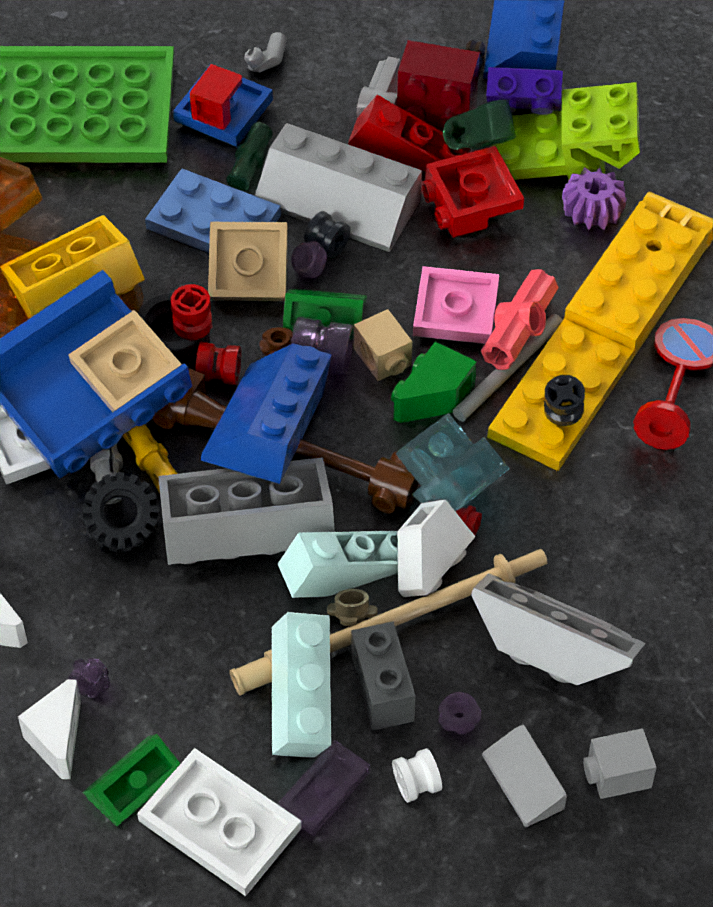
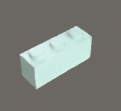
[272,612,331,758]

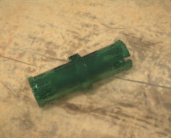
[226,122,273,191]

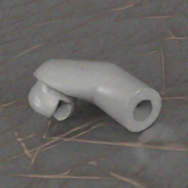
[244,32,287,73]

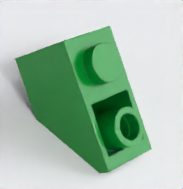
[391,342,477,423]

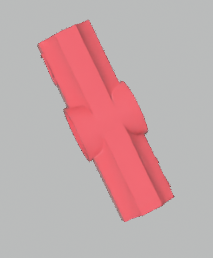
[481,269,559,370]

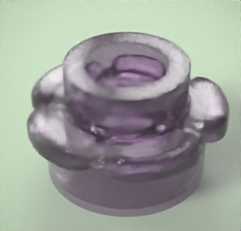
[291,241,327,279]
[69,658,111,698]
[438,692,481,734]

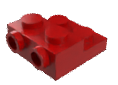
[421,146,524,238]

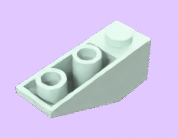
[278,531,398,598]

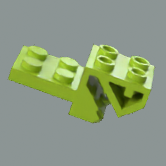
[492,82,640,180]

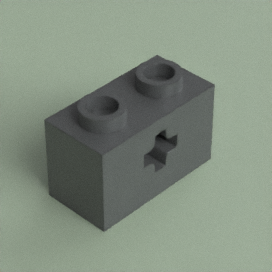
[351,621,416,731]

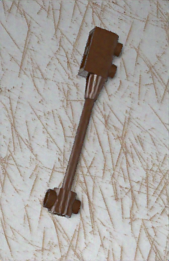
[152,368,422,513]

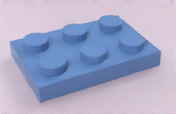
[145,169,281,253]

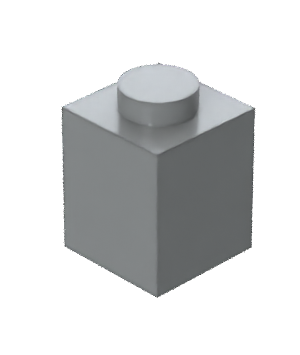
[583,728,657,799]

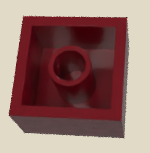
[397,40,480,135]

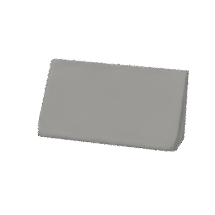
[482,724,567,828]

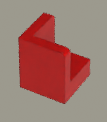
[189,64,242,130]

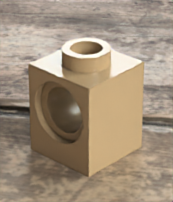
[354,309,412,381]

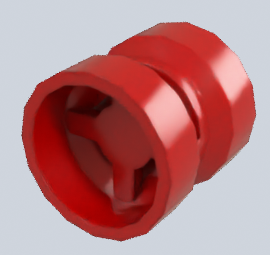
[171,284,212,340]
[196,342,242,385]

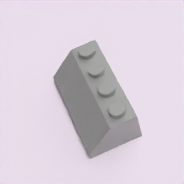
[255,123,422,252]
[158,458,335,565]

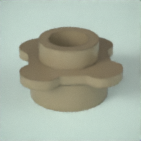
[327,589,378,626]

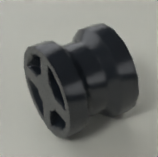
[304,211,351,258]
[544,375,585,426]

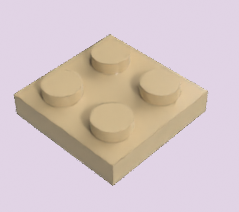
[208,222,288,301]
[68,310,182,412]

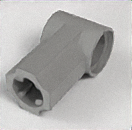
[356,57,401,118]

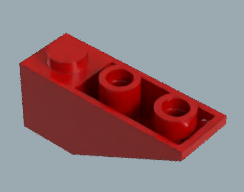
[348,94,471,171]

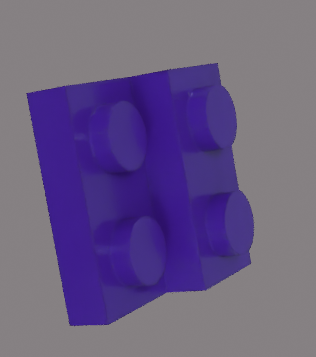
[486,67,563,115]

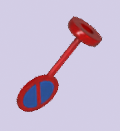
[633,318,713,450]

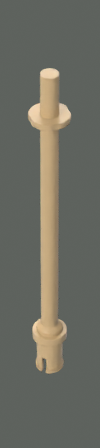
[229,549,547,696]

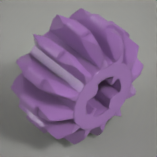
[562,167,627,231]

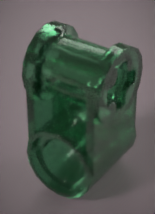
[443,99,517,150]

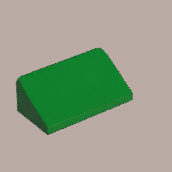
[83,734,181,826]

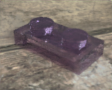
[278,740,370,836]

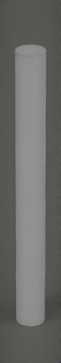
[453,314,563,422]

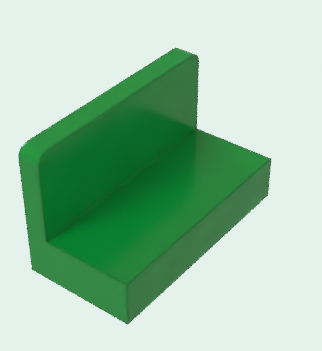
[283,289,367,339]

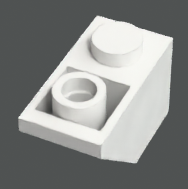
[397,499,475,597]

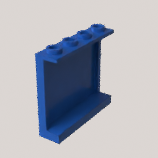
[0,270,192,479]

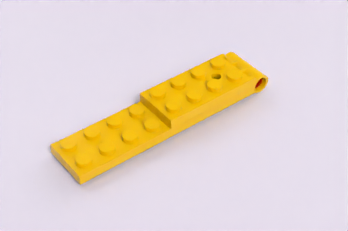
[487,191,713,471]

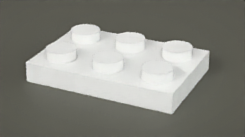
[137,748,302,896]

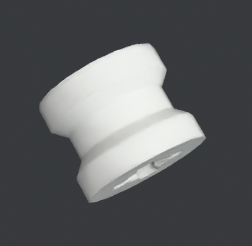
[392,748,442,803]

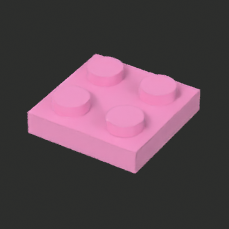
[413,266,499,344]

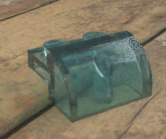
[395,413,510,511]

